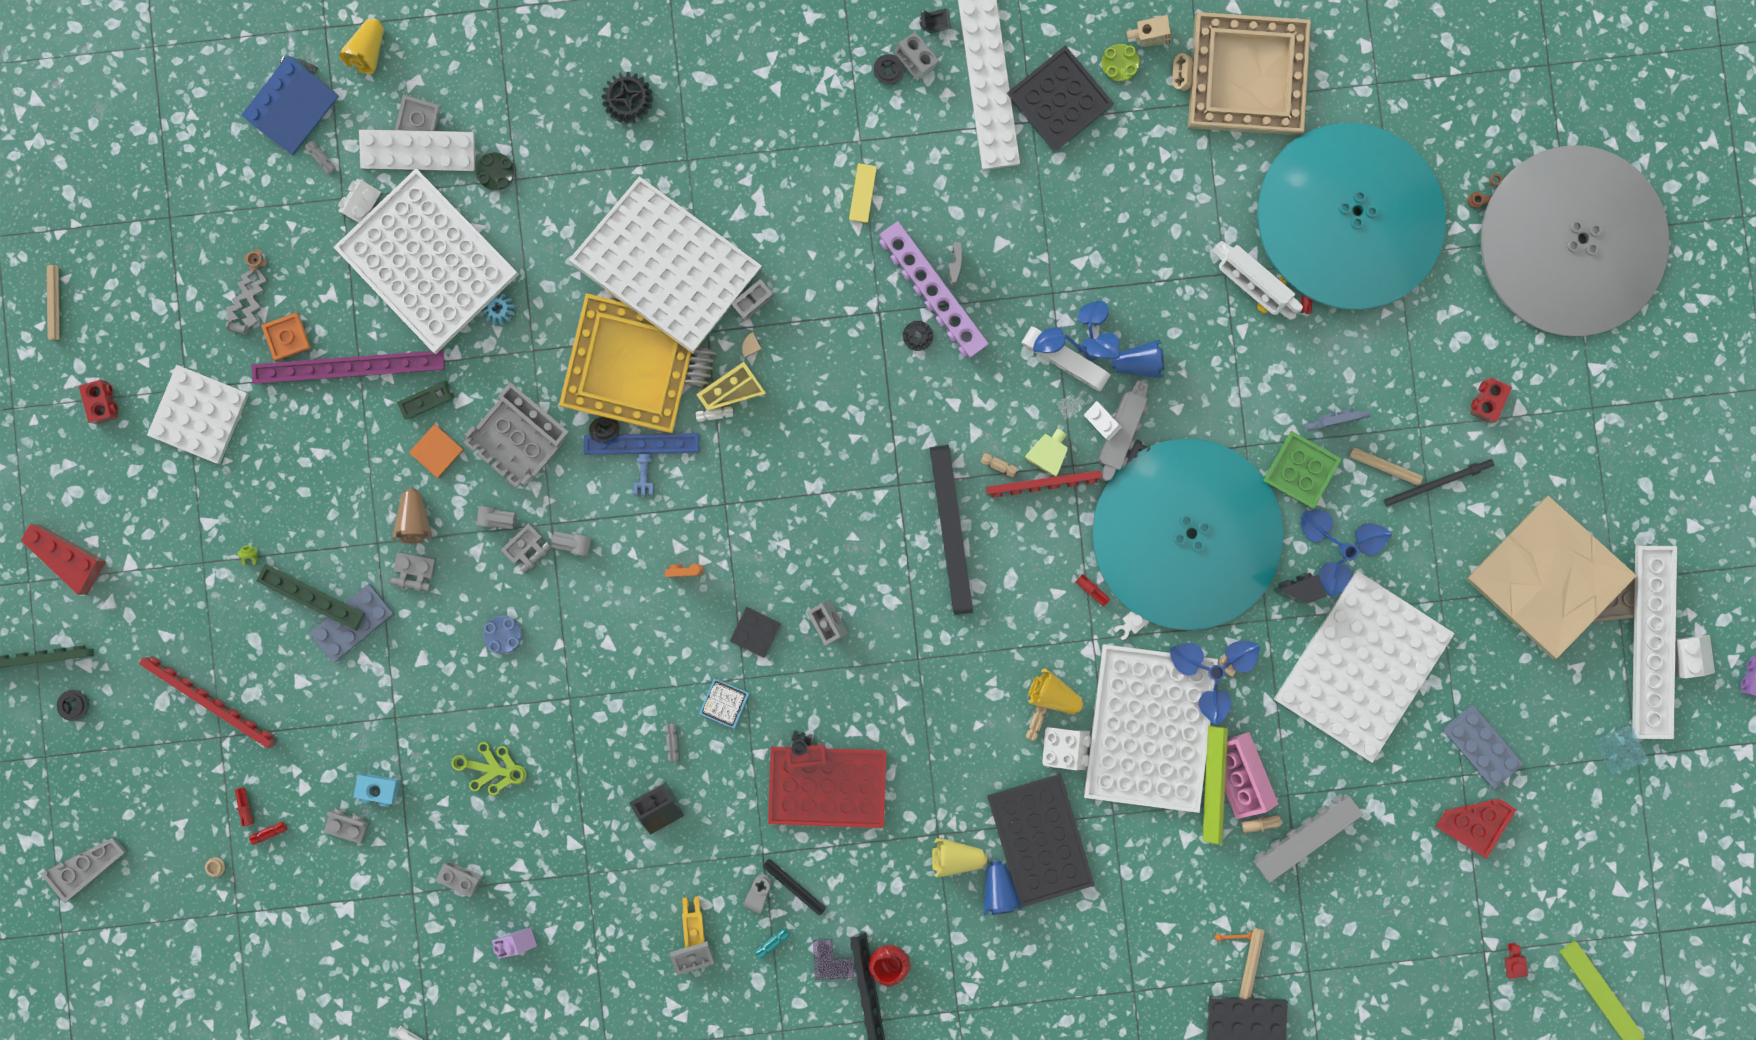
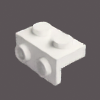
[338,179,381,223]

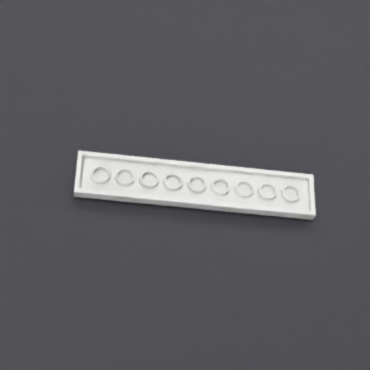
[958,0,1020,171]
[1632,546,1677,739]

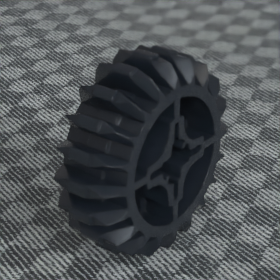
[601,72,653,124]

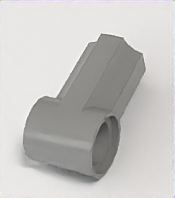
[476,506,516,529]
[551,531,592,557]

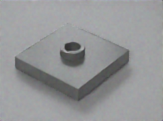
[395,95,441,131]

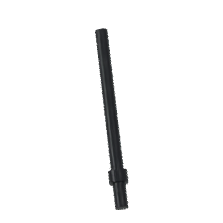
[1383,459,1494,507]

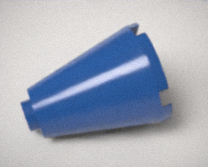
[1112,340,1164,378]
[984,861,1022,915]

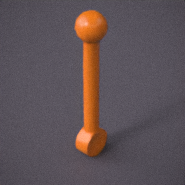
[1215,932,1252,942]

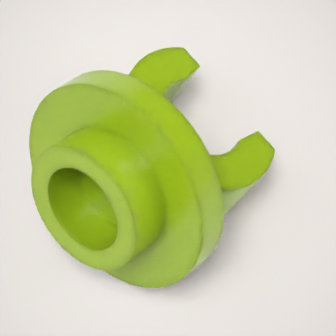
[237,545,258,566]

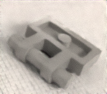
[501,523,551,573]
[391,552,436,592]

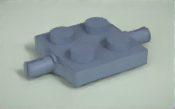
[1304,408,1371,432]

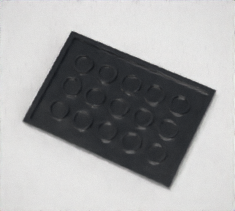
[987,773,1095,907]

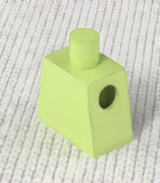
[1024,429,1068,477]

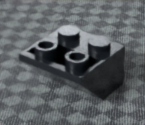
[1274,572,1326,603]
[629,782,684,835]

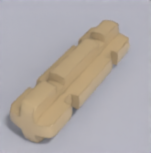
[981,453,1018,477]
[1026,706,1047,741]

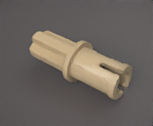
[1242,815,1281,834]

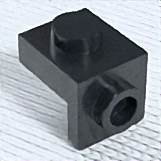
[919,8,951,34]

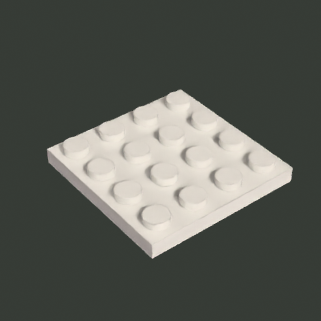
[147,365,249,464]

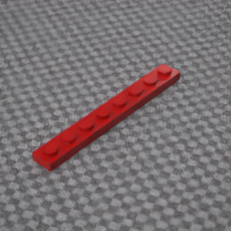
[139,656,277,748]

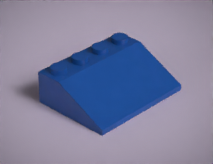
[242,55,339,155]

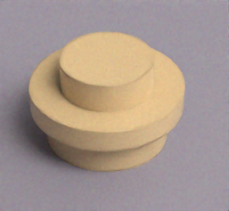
[205,857,225,877]

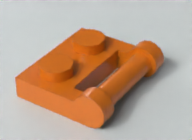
[665,564,704,577]

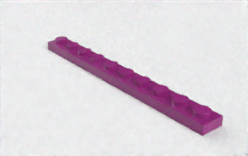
[251,350,445,384]

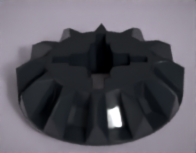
[874,54,904,85]
[903,321,933,351]
[589,417,620,444]
[57,690,89,721]

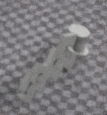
[225,269,267,335]

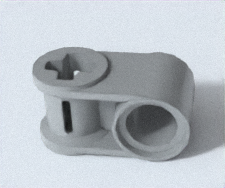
[743,874,771,914]

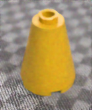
[339,18,384,74]
[1028,668,1083,715]

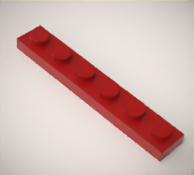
[986,470,1102,498]

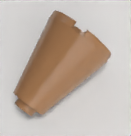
[392,489,432,544]

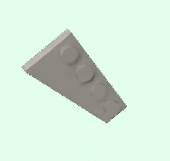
[40,837,127,903]

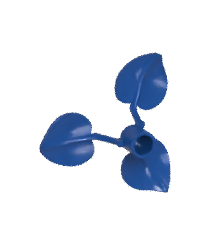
[1033,301,1120,361]
[1301,510,1392,597]
[1170,641,1260,725]

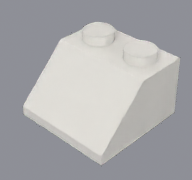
[1675,635,1715,678]

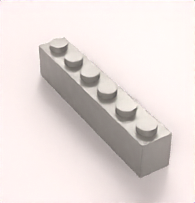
[1252,794,1363,883]

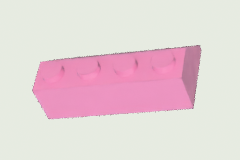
[1225,732,1278,819]

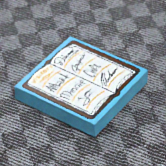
[699,678,750,729]

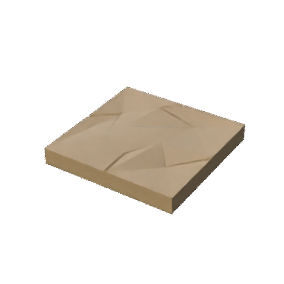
[1188,12,1311,136]
[1466,496,1637,659]

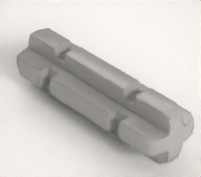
[305,141,336,175]
[665,723,679,761]

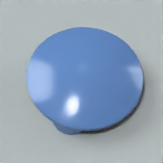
[483,616,522,654]

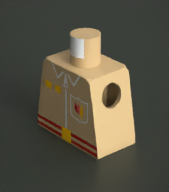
[1127,15,1171,47]

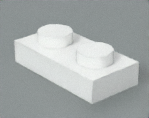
[1084,401,1122,441]

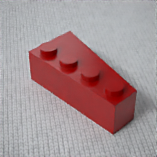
[21,524,106,595]

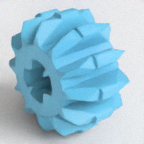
[482,293,516,326]

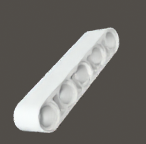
[1021,326,1111,392]

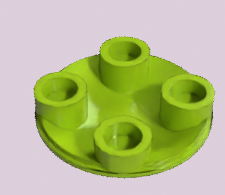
[1102,44,1140,81]

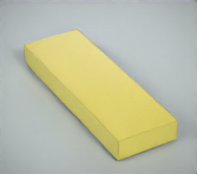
[849,163,877,223]

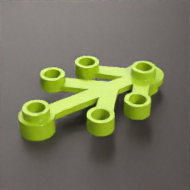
[451,741,527,795]

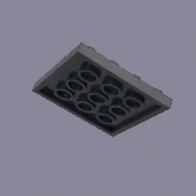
[1007,45,1114,153]
[1207,996,1288,1040]

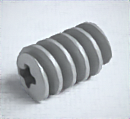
[684,347,716,388]

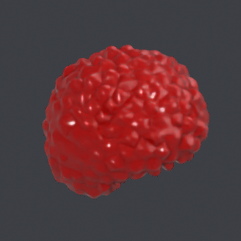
[869,945,911,987]

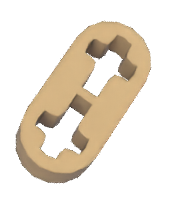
[1172,53,1193,91]

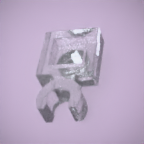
[1055,390,1091,420]

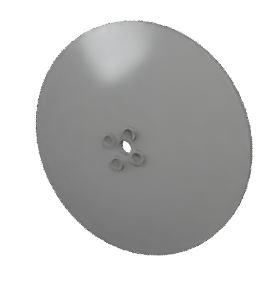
[1481,145,1669,337]

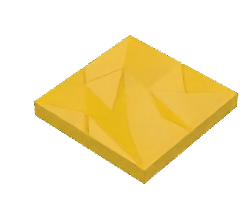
[559,293,691,434]

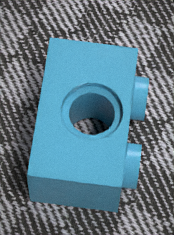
[353,773,400,807]

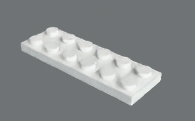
[359,130,476,171]

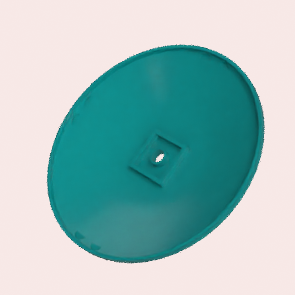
[1257,123,1446,310]
[1092,439,1283,630]

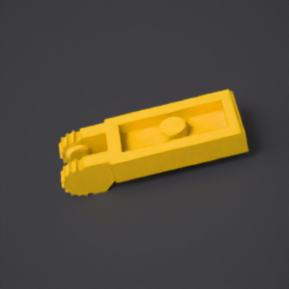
[682,896,705,948]

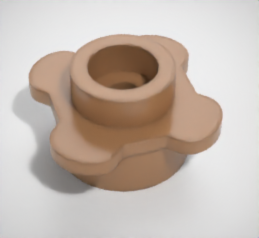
[244,249,267,271]

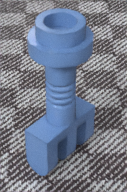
[634,454,654,496]

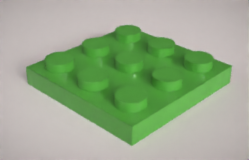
[1263,431,1342,509]

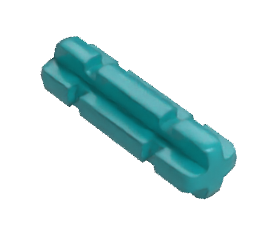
[755,928,790,959]

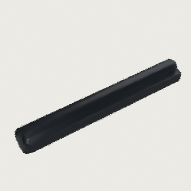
[763,859,826,916]

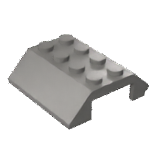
[463,382,569,488]

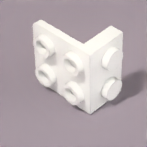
[1042,728,1091,770]

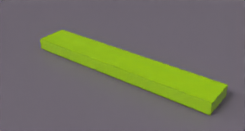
[1203,726,1228,844]
[1559,941,1645,1040]

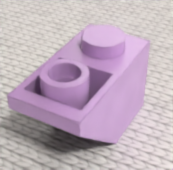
[492,928,537,959]

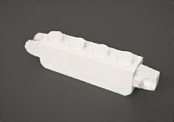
[1213,241,1303,320]

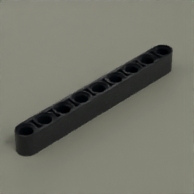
[930,444,973,616]

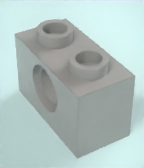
[807,601,848,646]

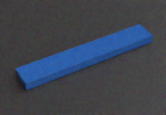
[584,433,699,455]

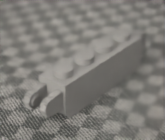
[1098,380,1149,482]

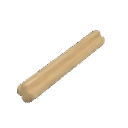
[47,265,60,341]
[1349,448,1423,485]
[1239,928,1264,999]

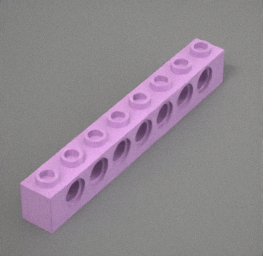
[878,221,989,360]

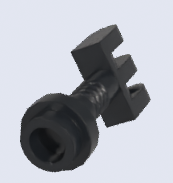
[791,730,813,756]

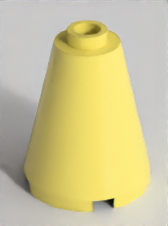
[932,838,987,877]

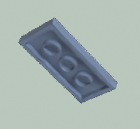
[309,584,395,663]
[1442,705,1523,789]

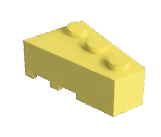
[696,361,766,411]

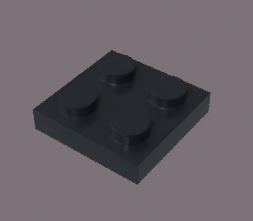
[730,607,781,658]

